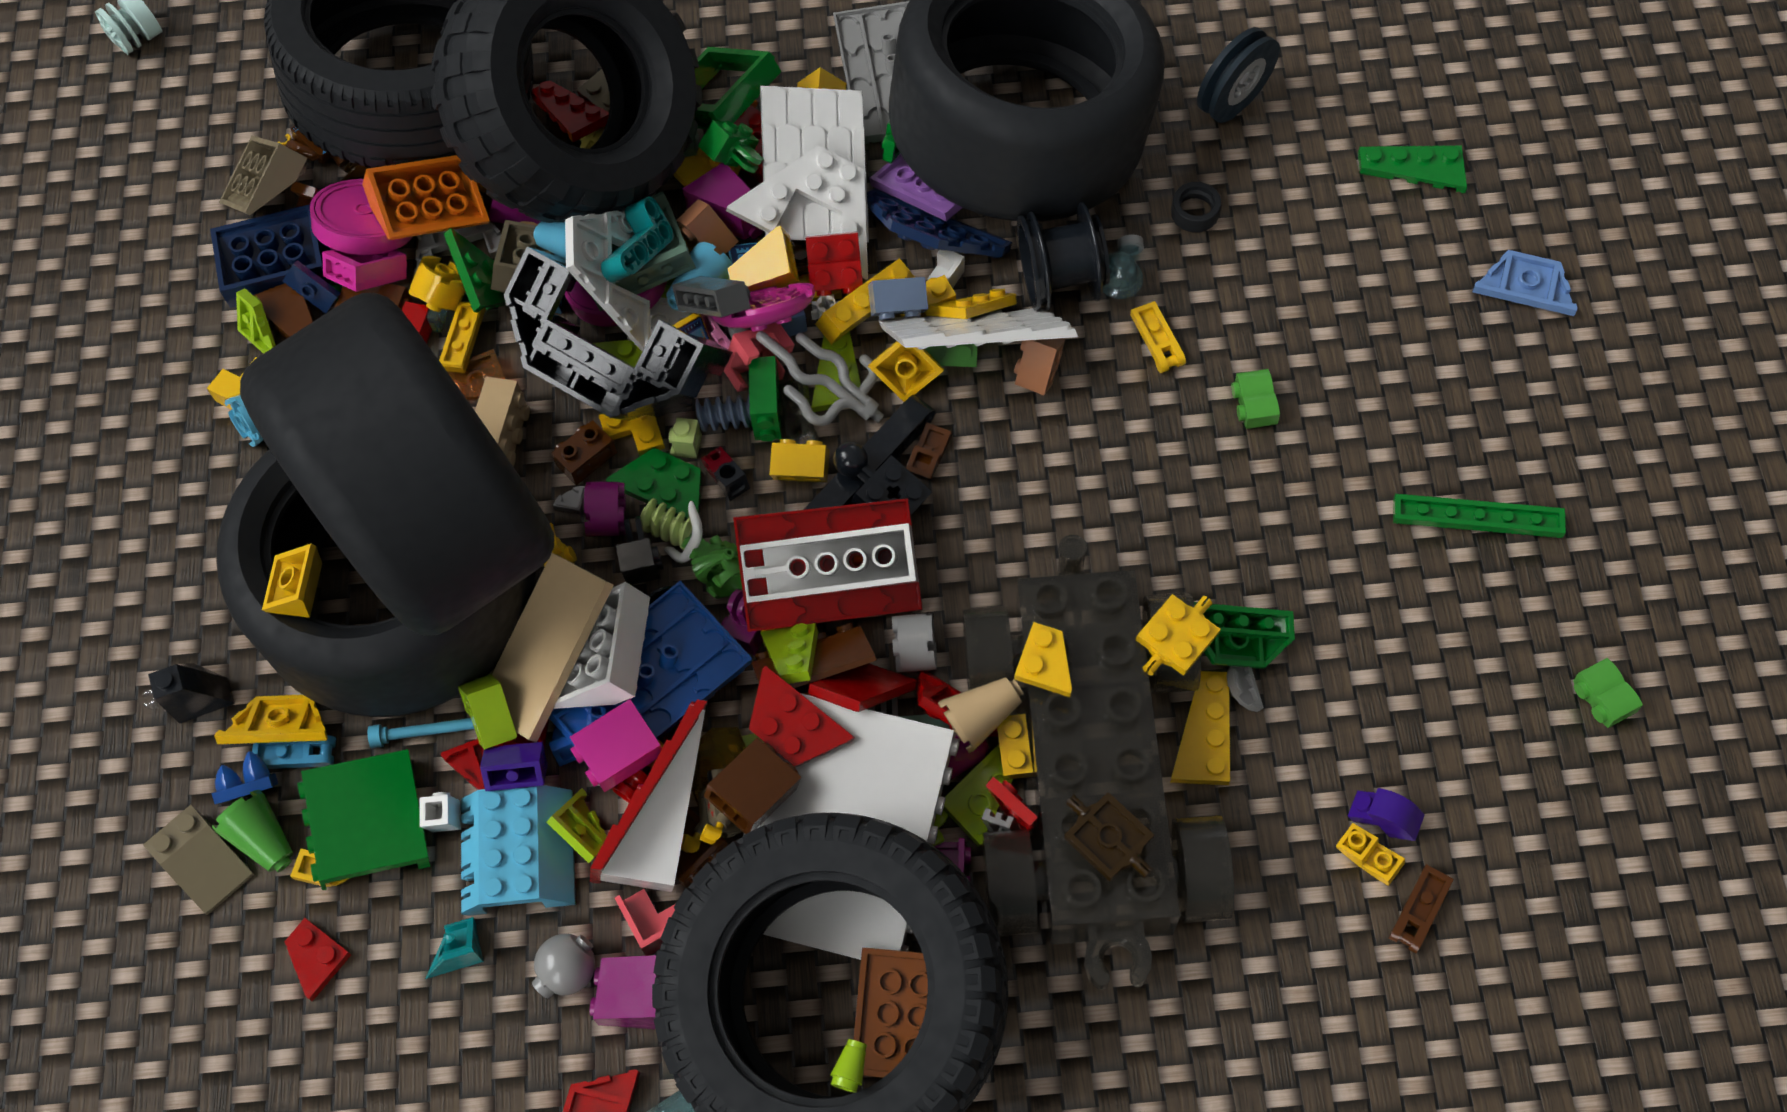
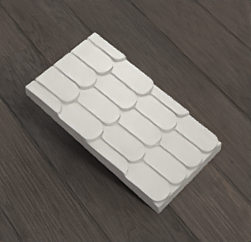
[760,86,869,243]
[878,308,1078,350]

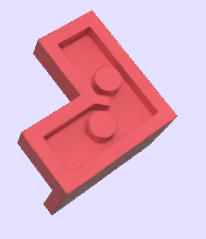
[615,889,675,956]

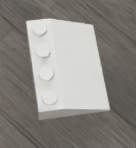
[553,582,650,709]

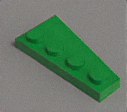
[1358,145,1467,193]

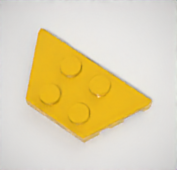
[214,695,328,744]

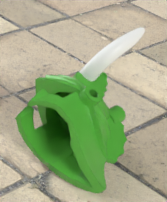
[664,501,742,599]

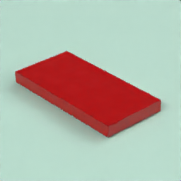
[808,663,917,712]

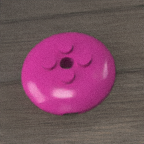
[711,283,815,332]

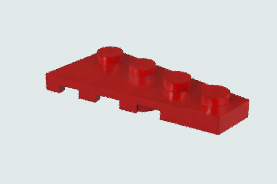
[985,777,1038,835]

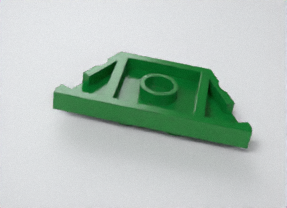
[444,228,506,313]
[606,448,702,521]

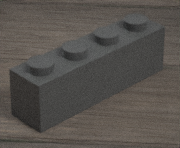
[672,276,751,317]

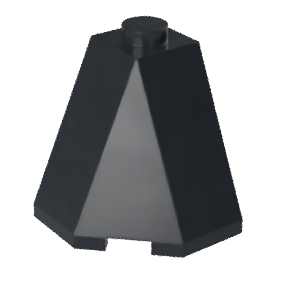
[148,663,235,723]

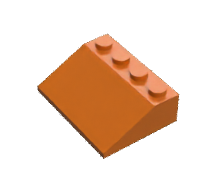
[362,155,490,240]

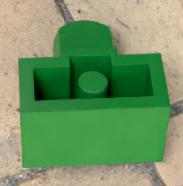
[698,120,764,173]

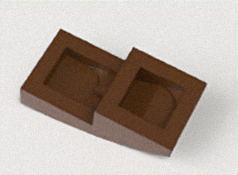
[906,422,953,480]

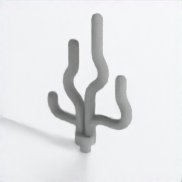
[756,331,884,427]

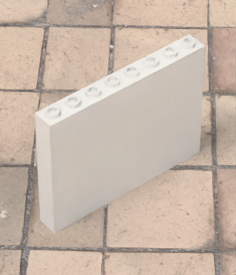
[743,693,960,960]

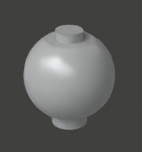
[532,934,595,999]

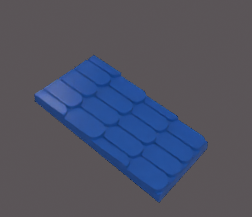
[549,581,752,747]

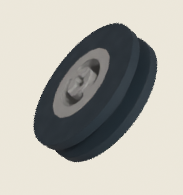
[1197,27,1280,123]

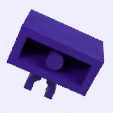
[480,742,548,792]

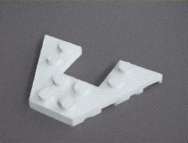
[726,145,868,283]
[565,210,651,352]

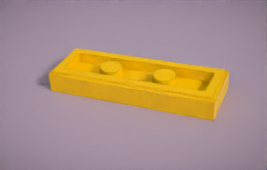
[439,302,486,373]

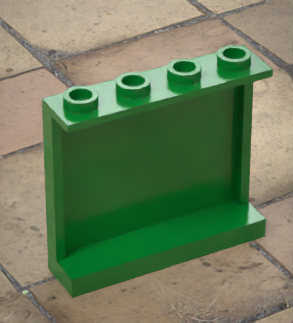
[297,749,431,890]

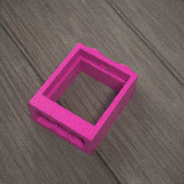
[322,249,407,292]

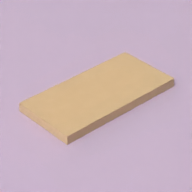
[492,553,614,742]

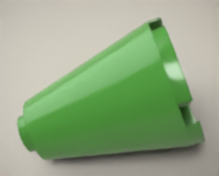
[212,789,293,872]

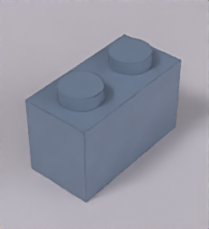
[868,277,928,320]

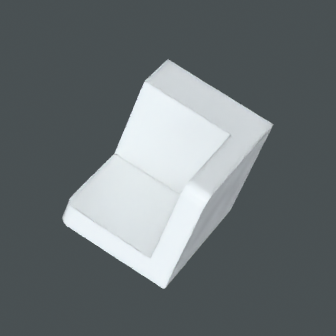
[928,250,965,288]

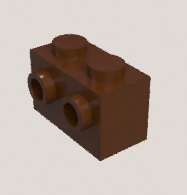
[551,420,617,486]

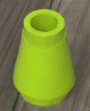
[830,1039,867,1093]

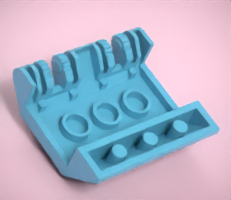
[461,785,576,916]

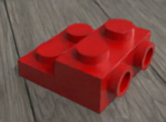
[805,231,863,296]

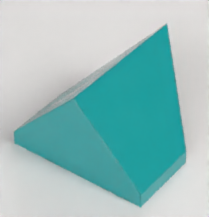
[425,917,484,979]

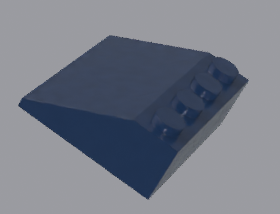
[210,204,331,308]

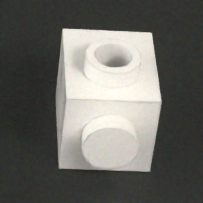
[420,792,461,832]

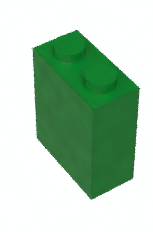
[749,356,782,442]

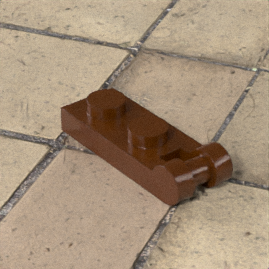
[1388,864,1454,954]

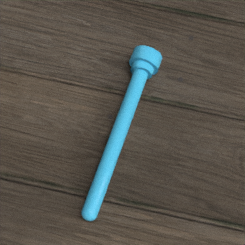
[367,718,474,749]

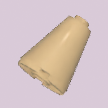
[938,677,1024,753]

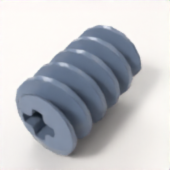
[696,394,751,432]

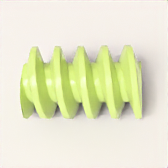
[640,498,692,550]

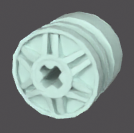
[95,0,162,55]

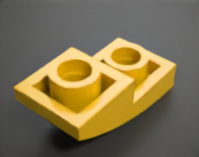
[1336,823,1405,886]

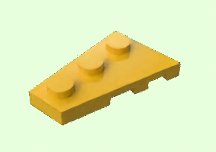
[926,289,1017,319]

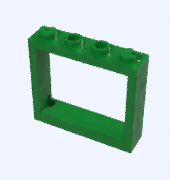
[694,47,782,130]

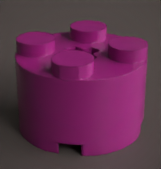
[584,482,626,537]

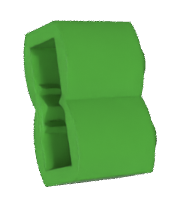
[1231,369,1280,429]
[1573,658,1643,728]

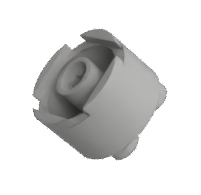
[892,613,937,673]

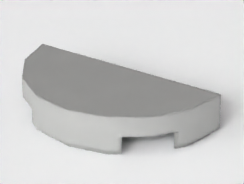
[1227,666,1264,712]

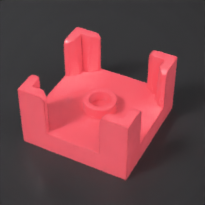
[724,322,795,392]

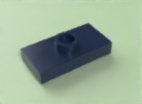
[283,260,341,314]

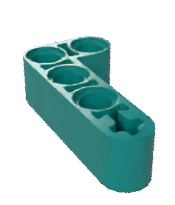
[601,196,674,283]

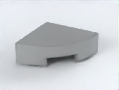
[553,486,585,514]

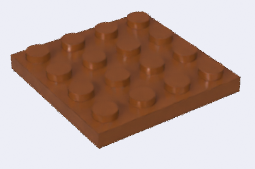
[853,948,928,1078]

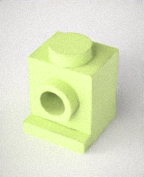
[669,417,702,459]

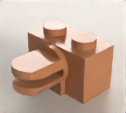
[676,199,738,255]
[1014,338,1065,395]

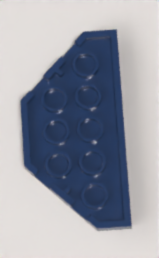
[867,188,1013,258]

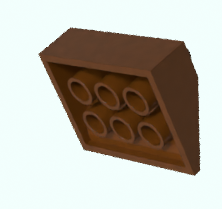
[751,622,877,688]

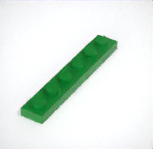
[1393,494,1566,538]

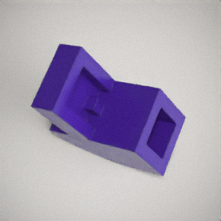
[1348,788,1425,841]

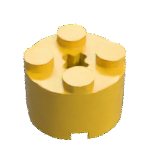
[408,256,466,312]

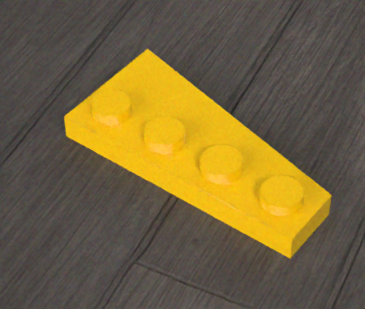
[1170,671,1230,785]

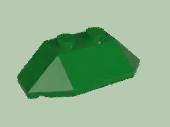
[1190,602,1295,669]

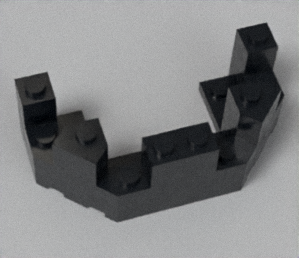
[504,246,733,421]

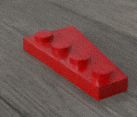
[531,80,609,142]

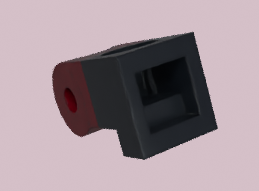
[701,447,750,501]

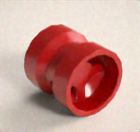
[611,770,648,803]

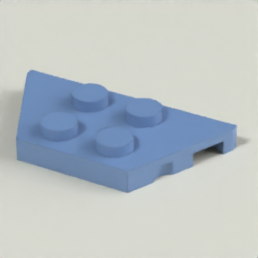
[1472,250,1578,316]

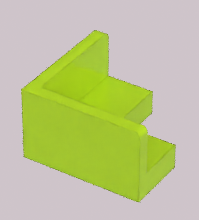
[458,674,517,750]

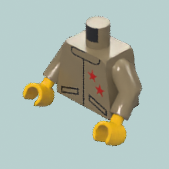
[681,769,743,853]

